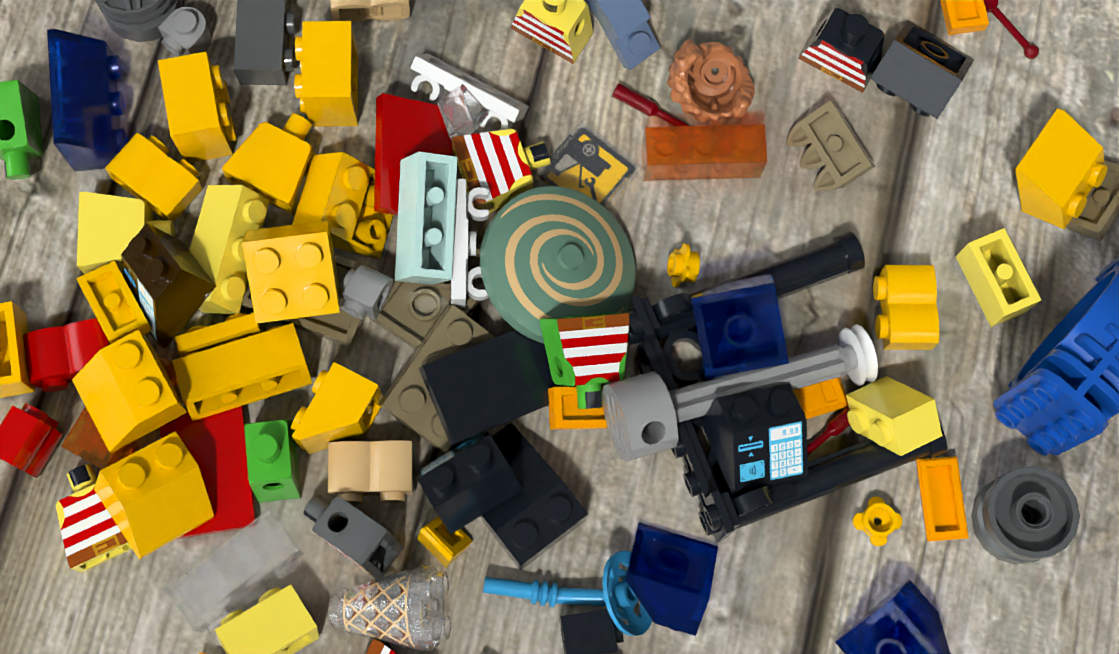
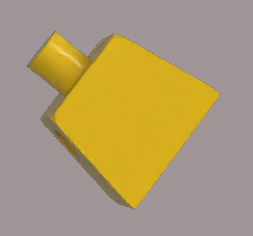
[222,113,315,216]

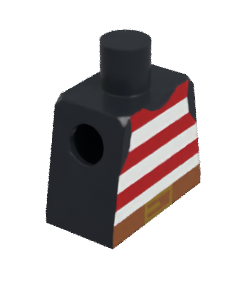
[798,8,885,93]

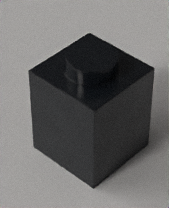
[559,609,624,654]

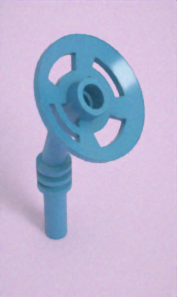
[483,551,655,636]

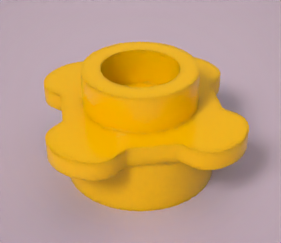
[667,243,700,287]
[852,497,902,547]

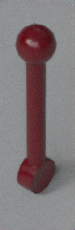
[984,0,1039,59]

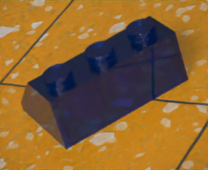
[47,29,127,172]

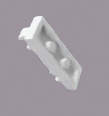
[410,53,529,130]
[451,179,489,308]

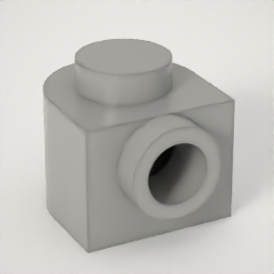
[158,7,211,57]
[341,264,393,321]

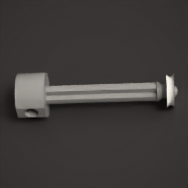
[602,324,878,462]

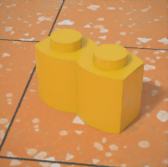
[105,133,203,222]
[873,265,939,350]

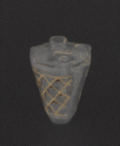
[329,565,451,651]

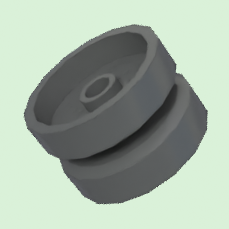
[971,466,1080,565]

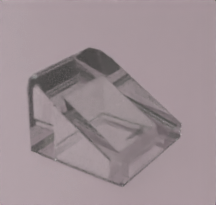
[437,84,489,140]

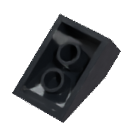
[480,422,588,571]

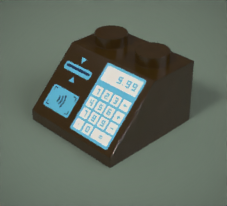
[121,223,216,349]

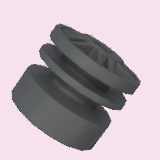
[95,0,184,42]

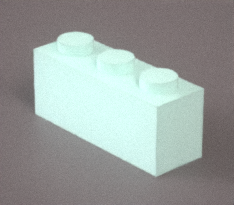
[395,152,457,285]

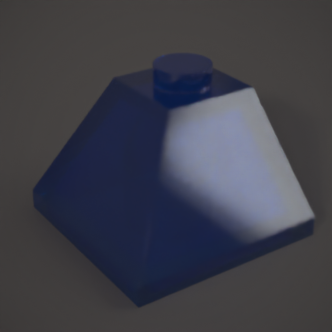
[625,522,718,636]
[835,579,951,654]

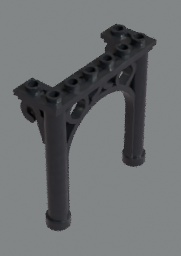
[627,231,948,543]

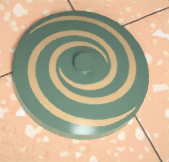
[480,186,636,344]

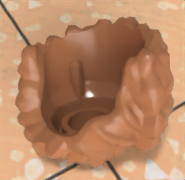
[667,39,755,123]

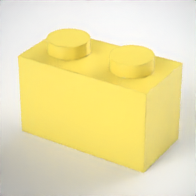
[956,228,1041,327]
[846,376,942,456]
[214,584,319,654]

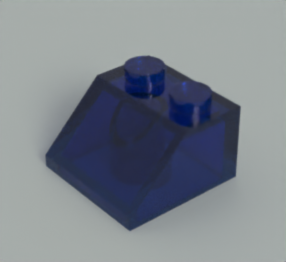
[691,274,789,378]

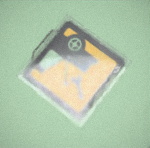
[533,121,643,210]

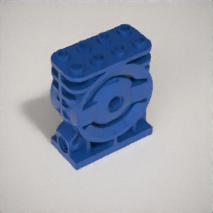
[993,257,1119,456]

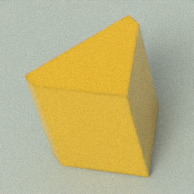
[417,516,473,568]

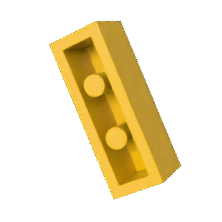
[172,323,312,421]

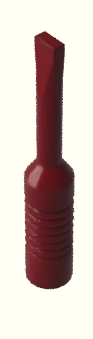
[612,83,698,136]
[807,406,850,456]

